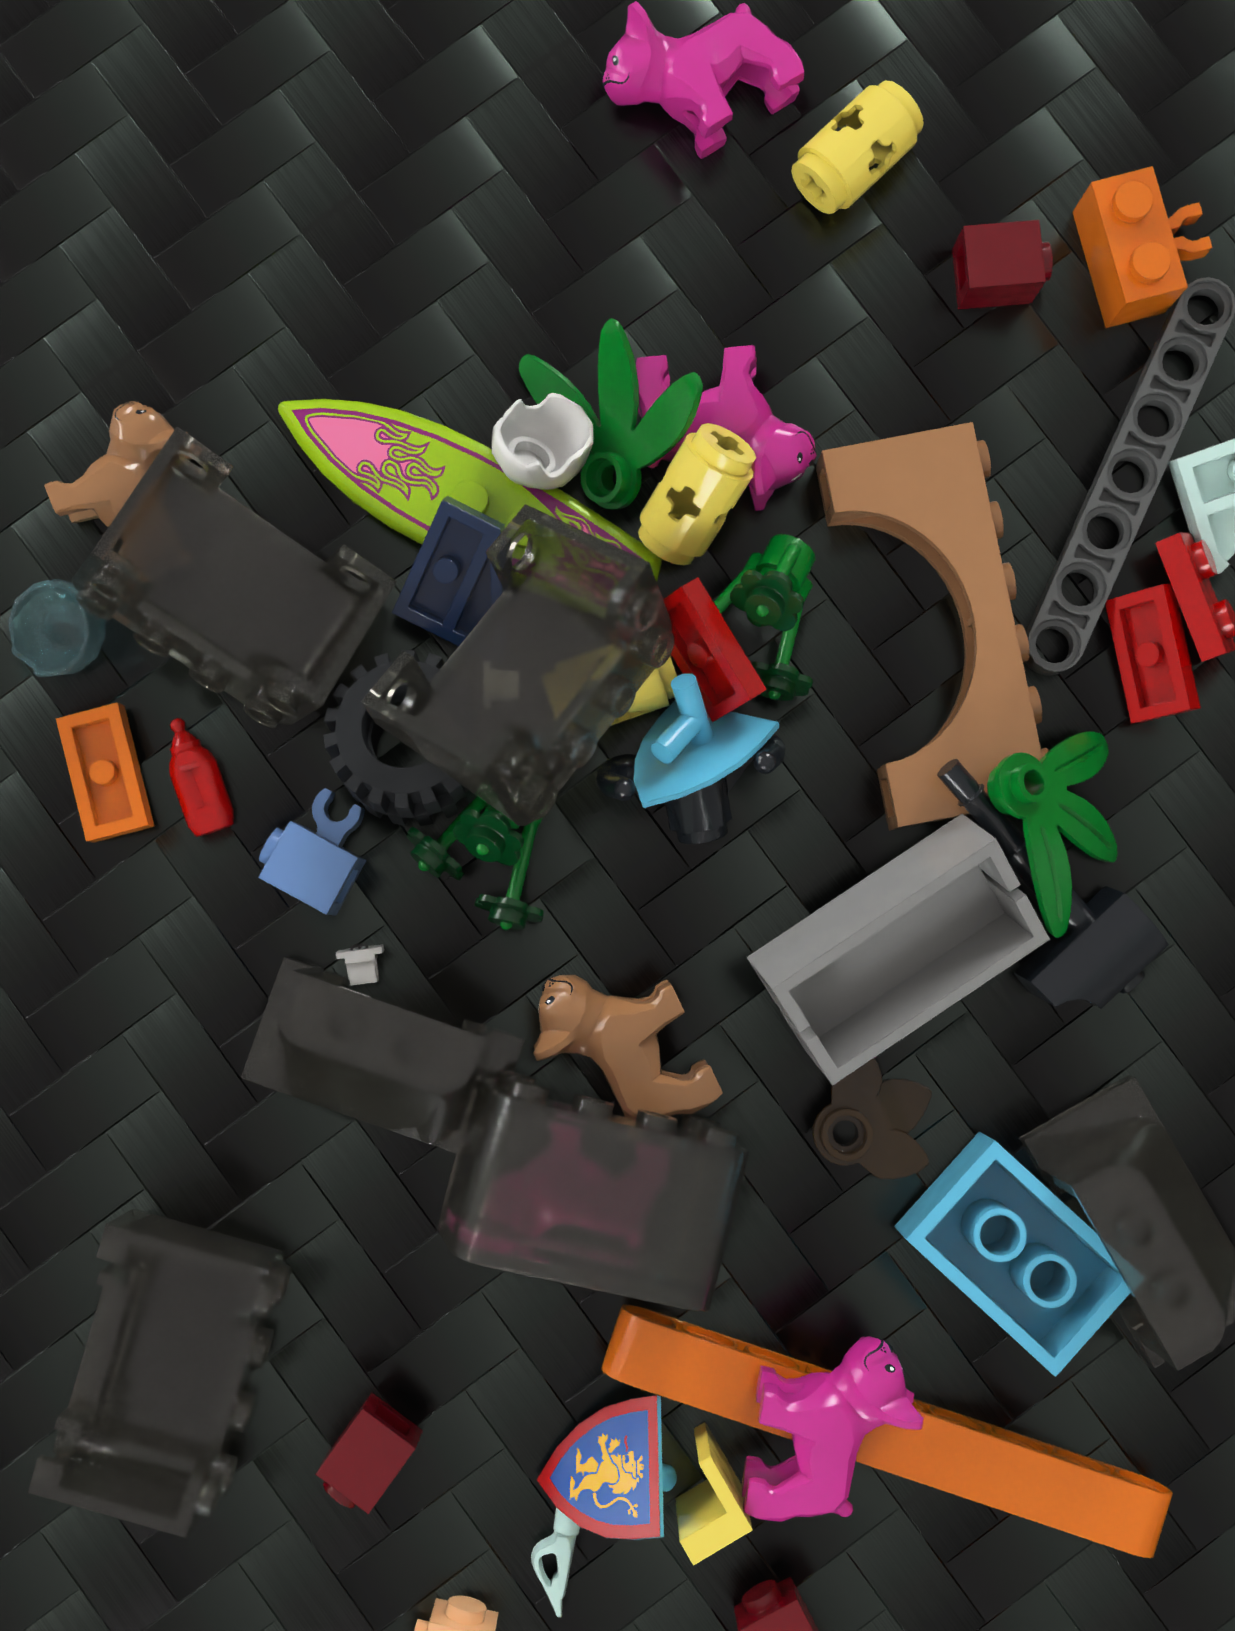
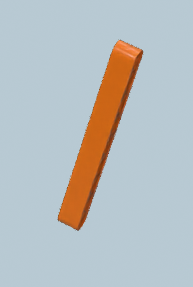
[601,1305,1173,1558]

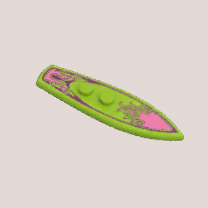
[278,399,662,627]

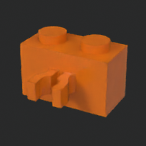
[1072,166,1213,328]

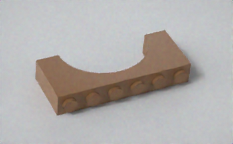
[816,422,1049,831]

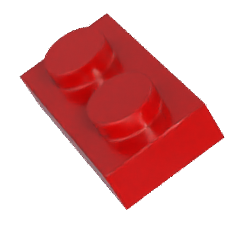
[1155,533,1235,662]
[645,577,767,722]
[1105,584,1201,723]

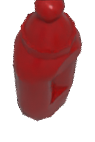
[169,718,234,837]

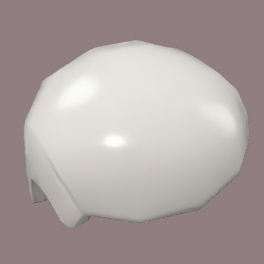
[492,393,593,490]

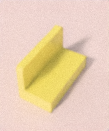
[675,1422,753,1566]

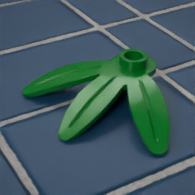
[519,318,703,510]
[987,731,1118,938]

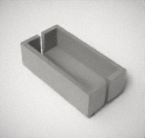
[746,814,1050,1086]

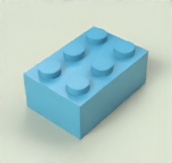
[894,1131,1144,1377]

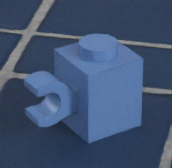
[258,788,367,915]

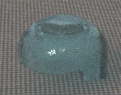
[8,579,106,677]

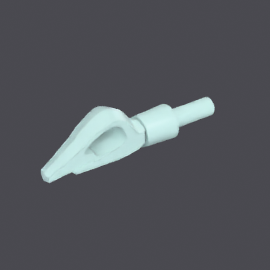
[531,1508,580,1617]

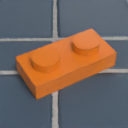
[56,702,155,843]

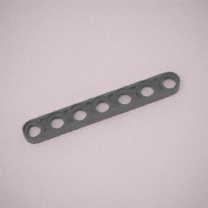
[1025,277,1235,676]

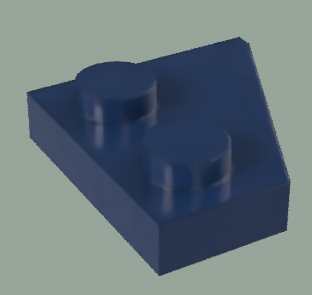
[392,496,509,667]

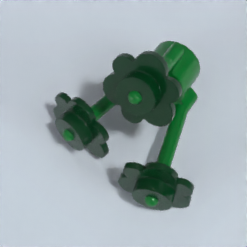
[714,534,816,701]
[406,762,547,930]

